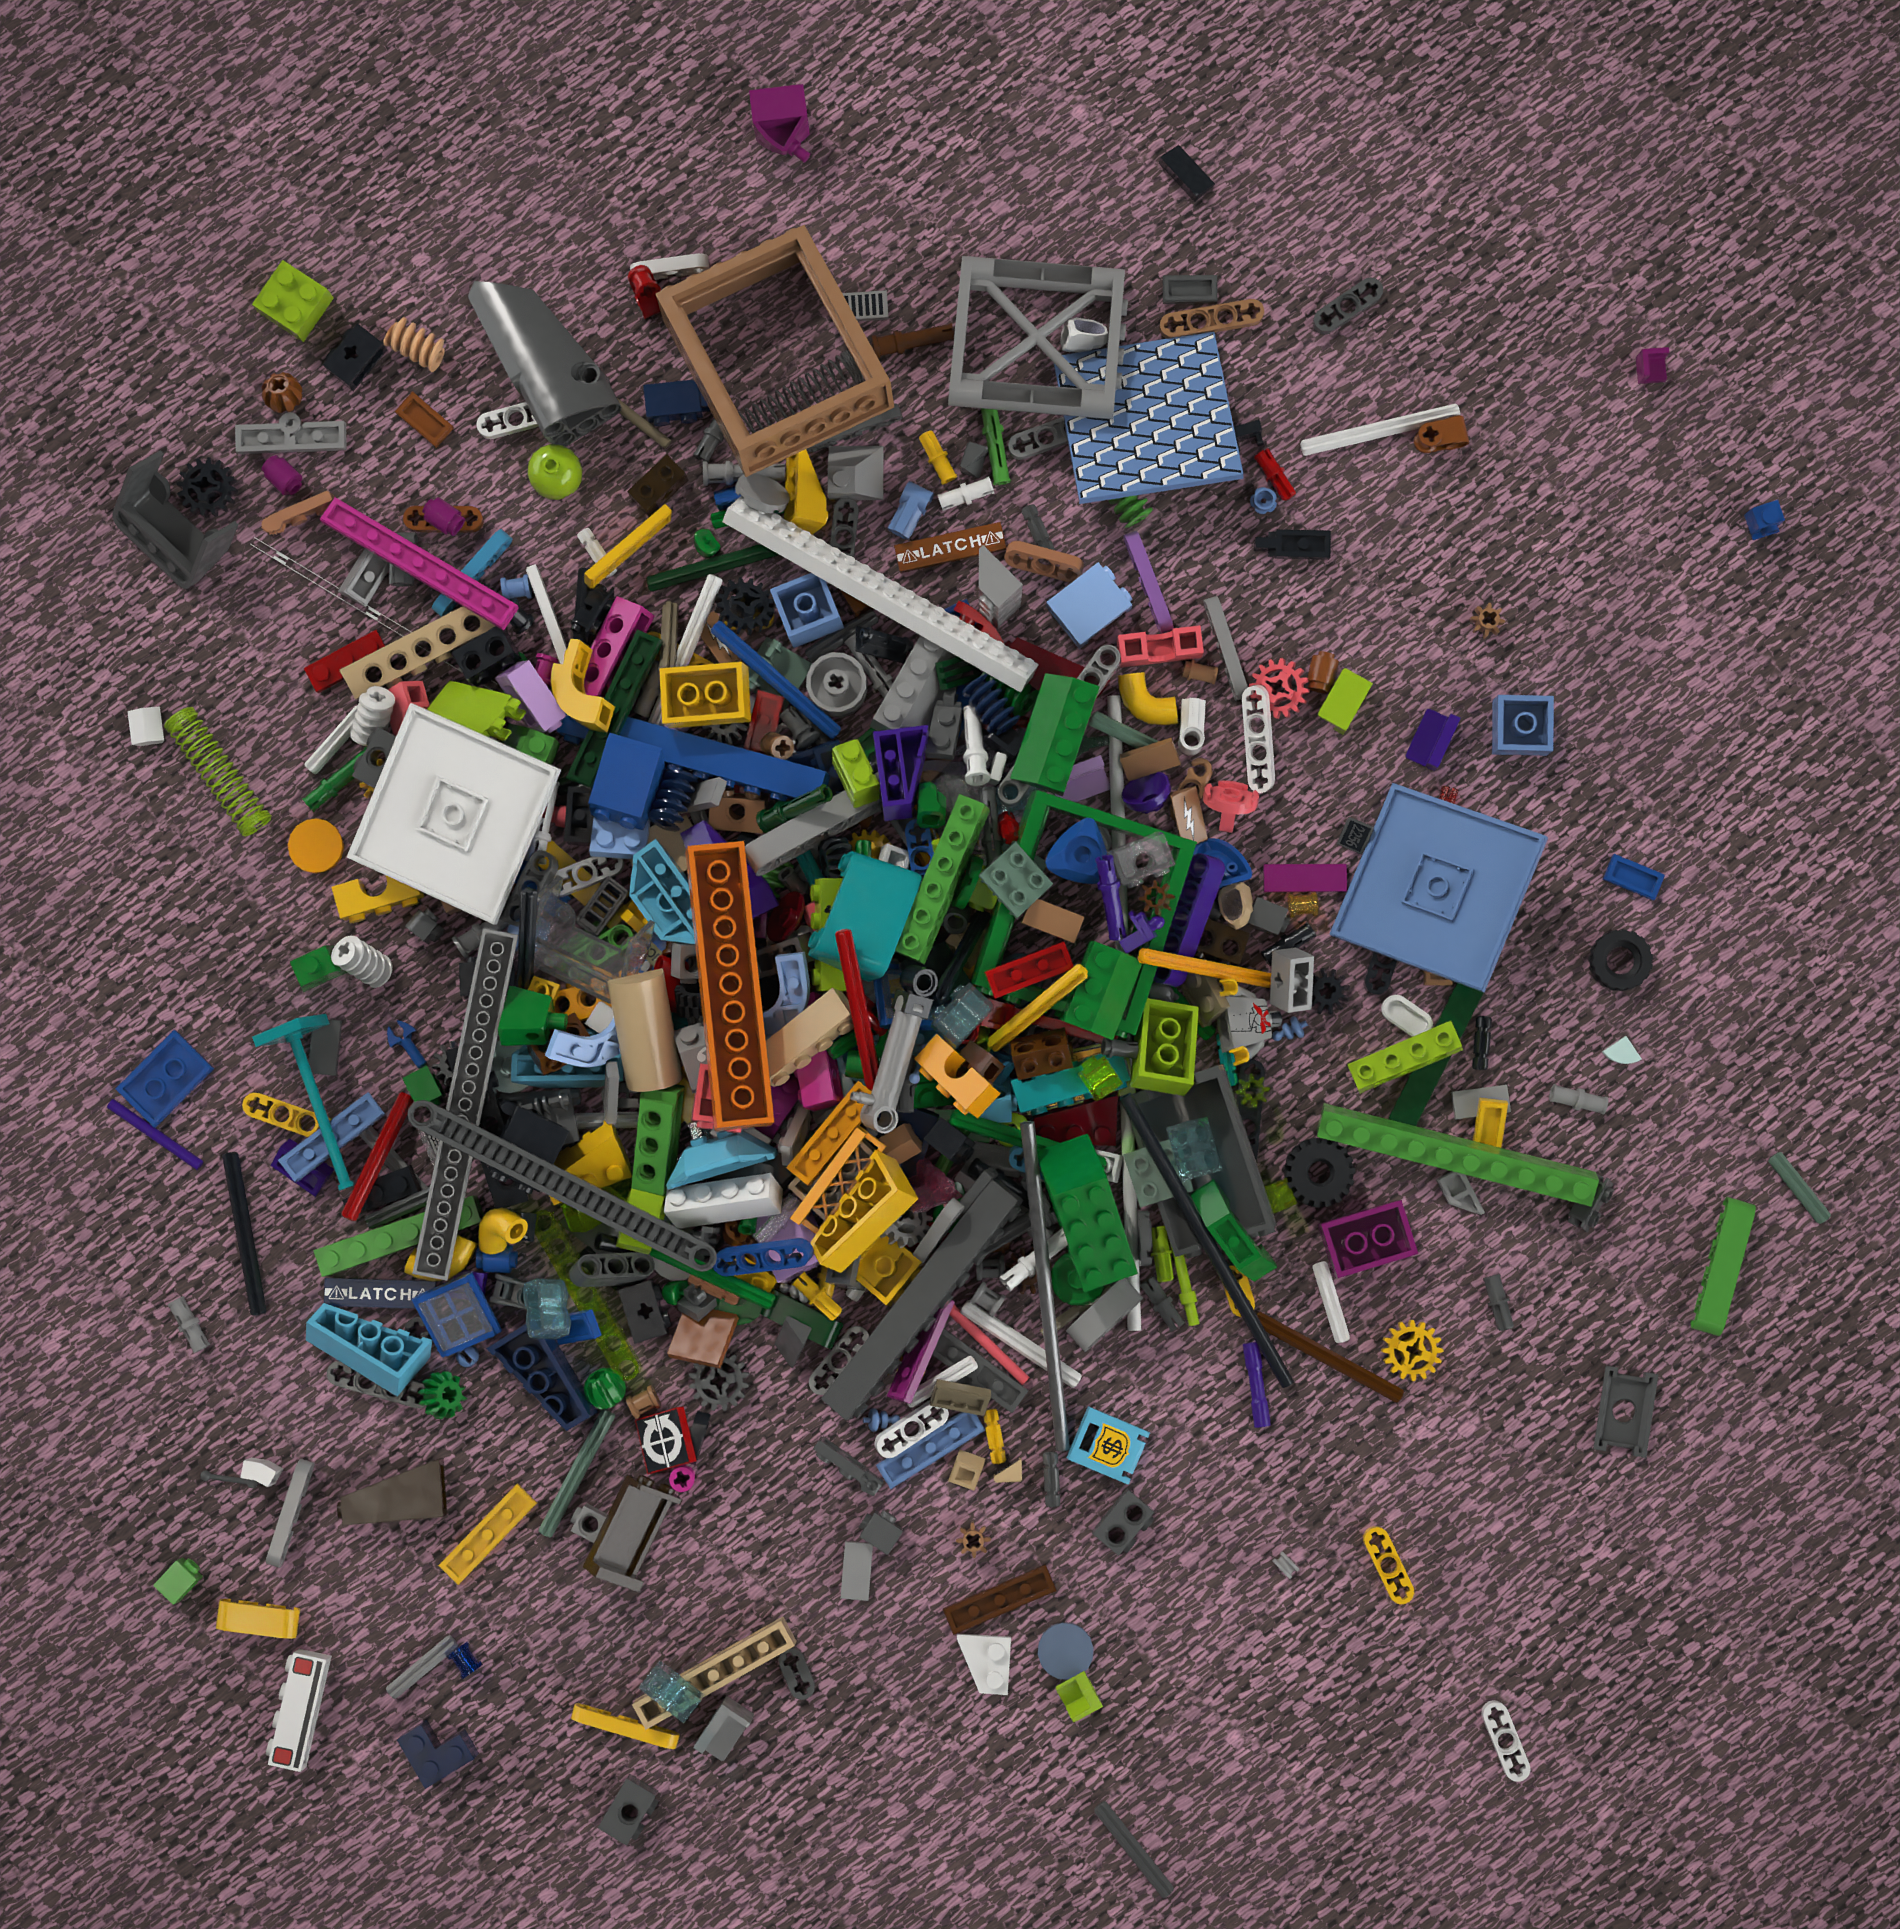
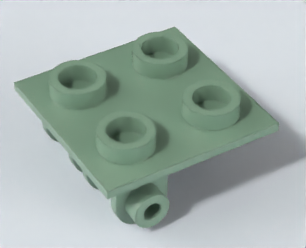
[748,637,812,711]
[979,842,1053,919]
[1123,1137,1194,1208]

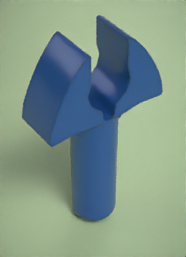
[387,1020,427,1068]

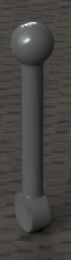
[200,1470,258,1488]

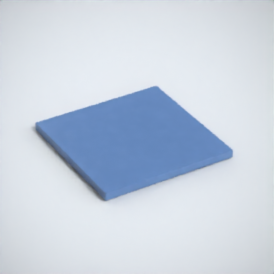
[1330,783,1548,993]

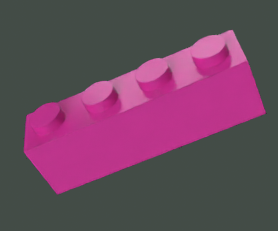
[794,992,844,1111]

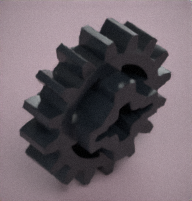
[176,457,238,518]
[714,577,775,635]

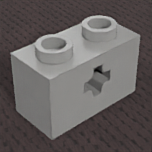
[1270,948,1314,1013]

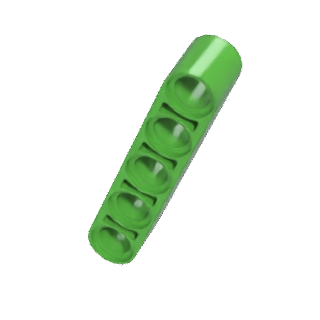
[1691,1197,1756,1336]

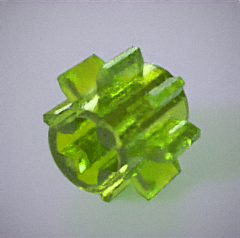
[1235,1073,1270,1108]

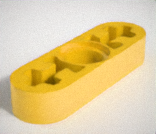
[1363,1526,1414,1604]

